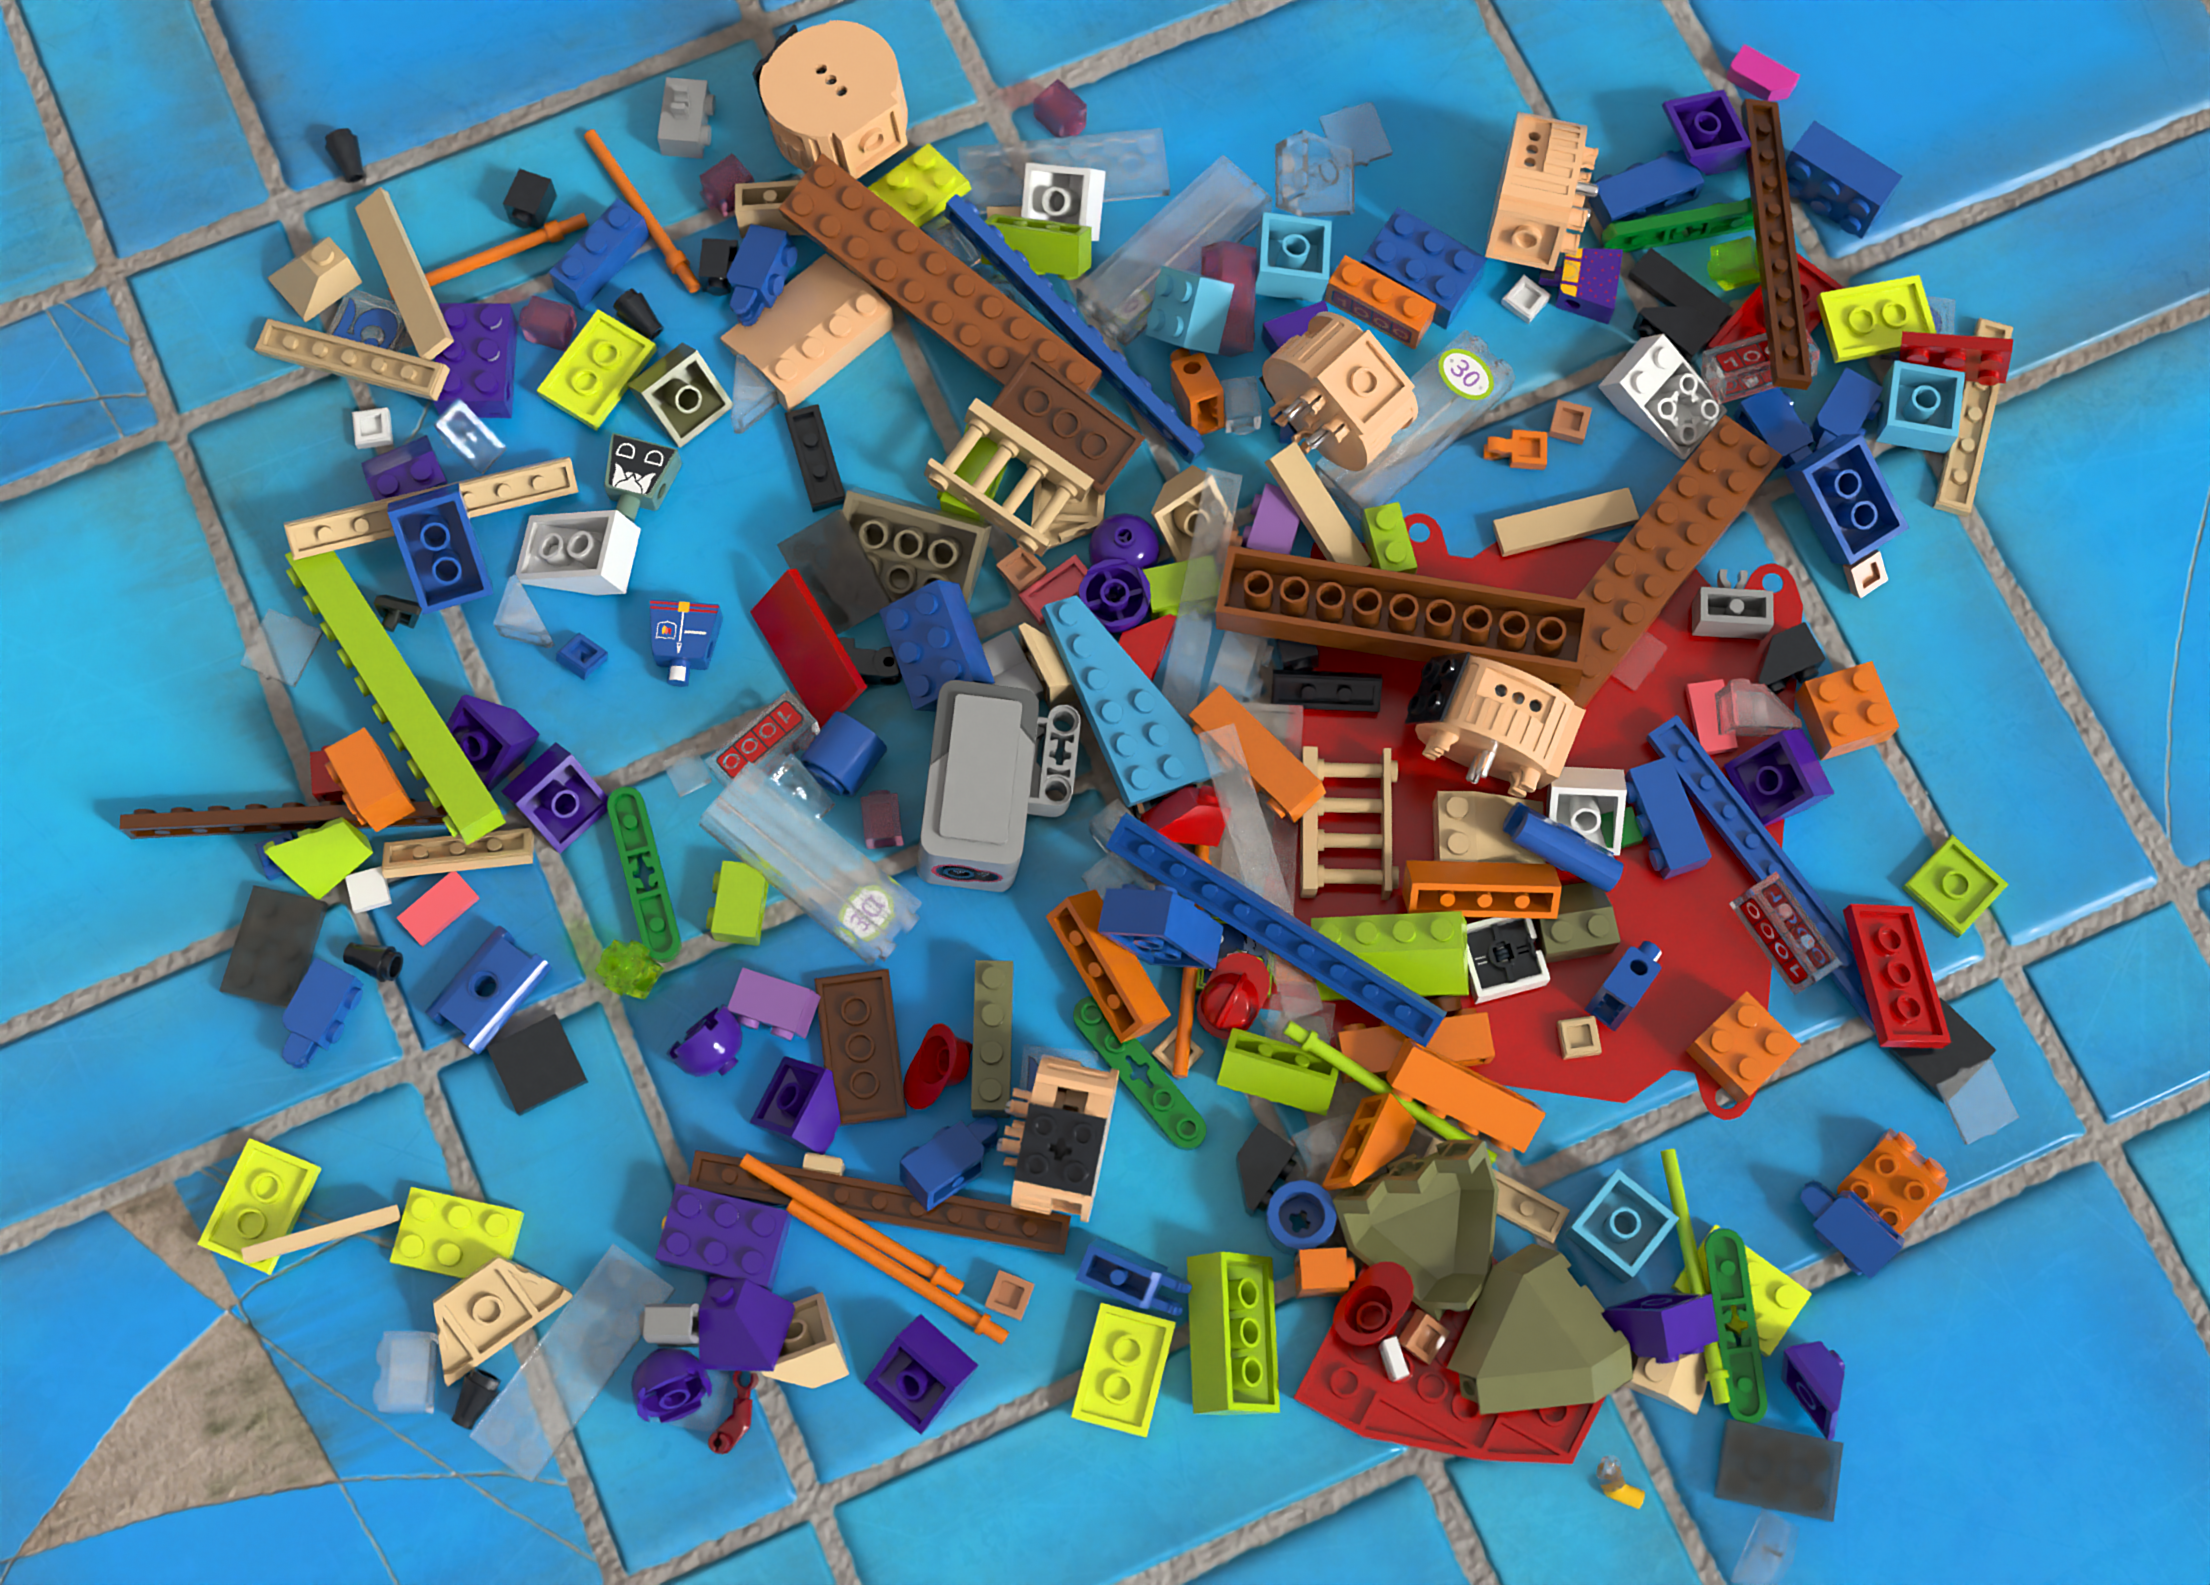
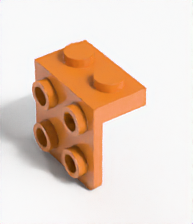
[1837,1128,1949,1235]

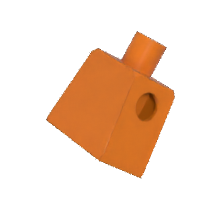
[1170,348,1225,436]

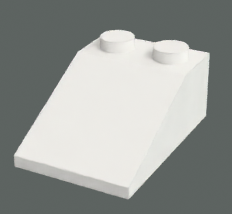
[514,510,641,595]

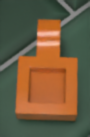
[1483,429,1547,470]

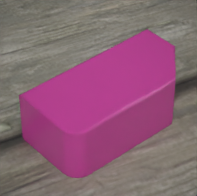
[1726,44,1801,102]

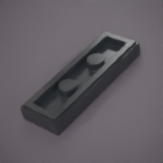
[1628,248,1733,328]
[784,404,846,512]
[1271,669,1382,712]

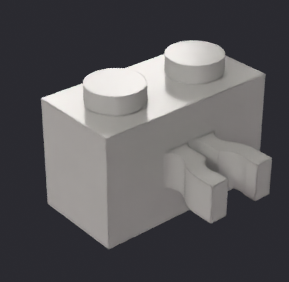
[657,77,716,159]
[1692,569,1774,640]

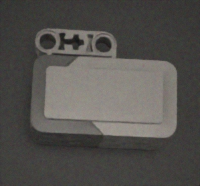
[916,680,1081,892]

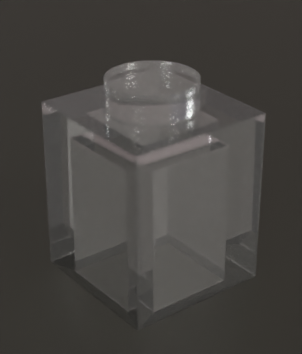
[1220,376,1262,435]

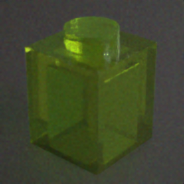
[1707,236,1760,291]

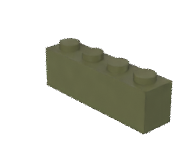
[971,960,1014,1118]

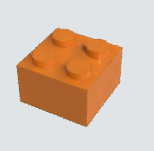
[1794,661,1900,761]
[324,727,416,832]
[1685,991,1802,1105]

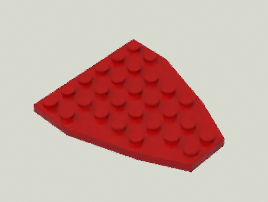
[1293,1257,1607,1465]

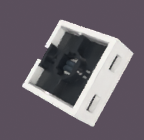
[1467,917,1550,1004]

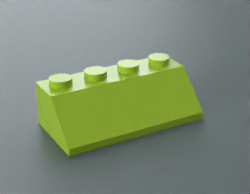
[1311,911,1469,1001]
[1187,1252,1280,1415]

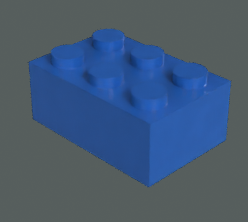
[1785,120,1903,239]
[1361,207,1487,330]
[1784,434,1909,565]
[387,483,494,615]
[879,580,995,712]
[1098,884,1224,969]

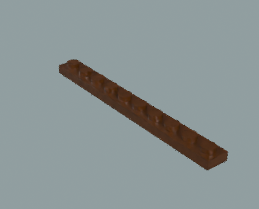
[1740,98,1812,390]
[120,798,500,839]
[688,1150,1071,1256]

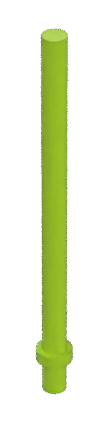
[1282,1020,1497,1165]
[1660,1149,1730,1405]

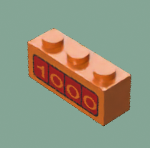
[1324,255,1437,350]

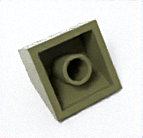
[627,343,735,448]
[1531,882,1620,963]

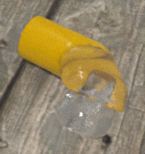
[1597,1455,1645,1509]

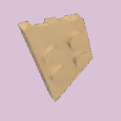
[1031,478,1106,555]
[433,1254,573,1386]

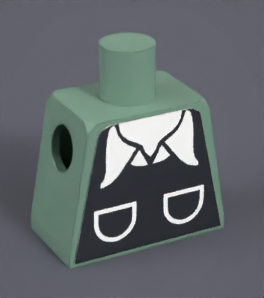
[604,433,682,523]

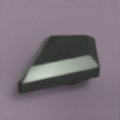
[373,595,422,632]

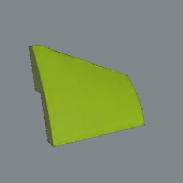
[263,817,373,901]

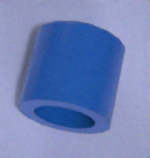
[800,711,887,797]
[1265,1180,1337,1257]

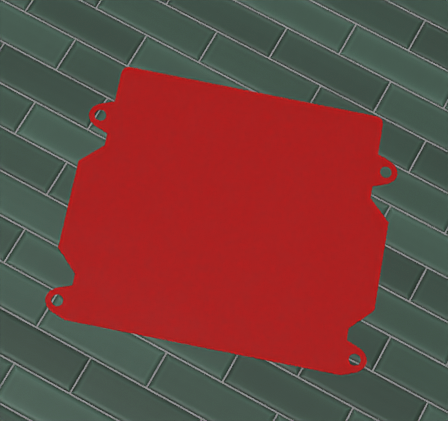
[1261,513,1803,1120]

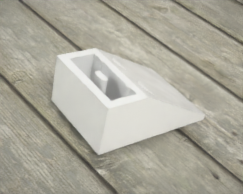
[1598,334,1727,460]

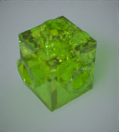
[594,939,665,1000]

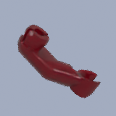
[708,1371,759,1455]

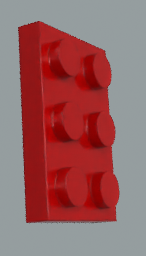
[1899,331,2013,386]

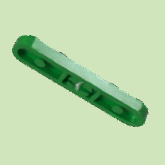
[1601,197,1754,253]
[607,786,682,963]
[1073,996,1207,1151]
[1705,1228,1768,1424]

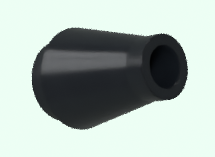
[325,128,366,183]
[613,288,664,341]
[343,942,403,982]
[451,1367,501,1430]

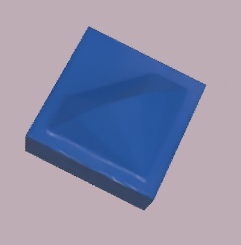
[555,633,608,680]

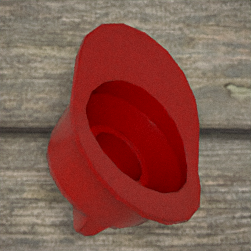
[1196,952,1271,1039]
[903,1023,973,1110]
[1333,1261,1414,1346]

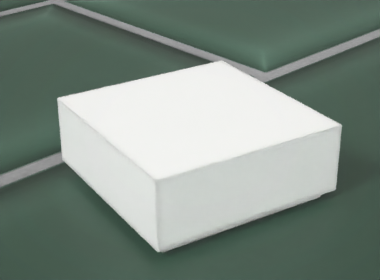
[1501,275,1551,324]
[352,407,393,449]
[345,866,392,914]
[1379,1337,1409,1382]

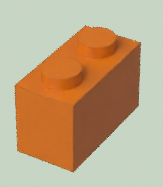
[1294,1247,1355,1299]

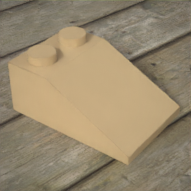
[1432,791,1546,864]

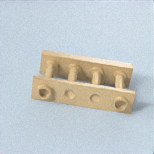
[924,398,1094,557]
[1300,746,1399,900]

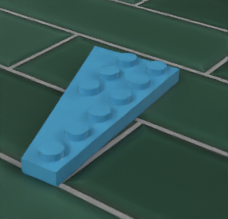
[1041,595,1227,808]

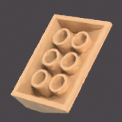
[720,253,894,412]

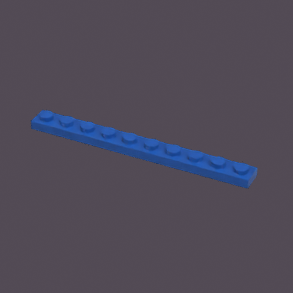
[944,193,1205,464]
[1645,715,1875,1033]
[1105,812,1447,1047]

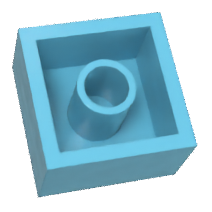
[1252,212,1332,303]
[1145,266,1235,354]
[1876,361,1965,454]
[1564,1169,1679,1283]

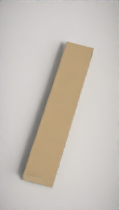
[355,187,454,361]
[1932,318,2013,517]
[254,319,450,401]

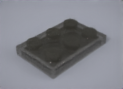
[777,509,893,636]
[219,885,328,1009]
[1713,1419,1844,1522]

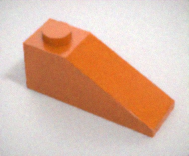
[1322,1092,1417,1191]

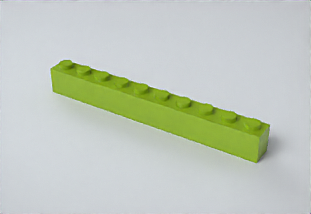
[285,551,506,845]

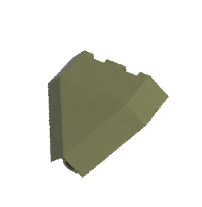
[1333,1139,1499,1321]
[1447,1243,1633,1414]

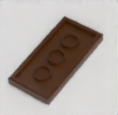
[990,351,1146,496]
[814,969,907,1127]

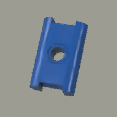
[1502,802,1623,892]
[425,925,552,1055]

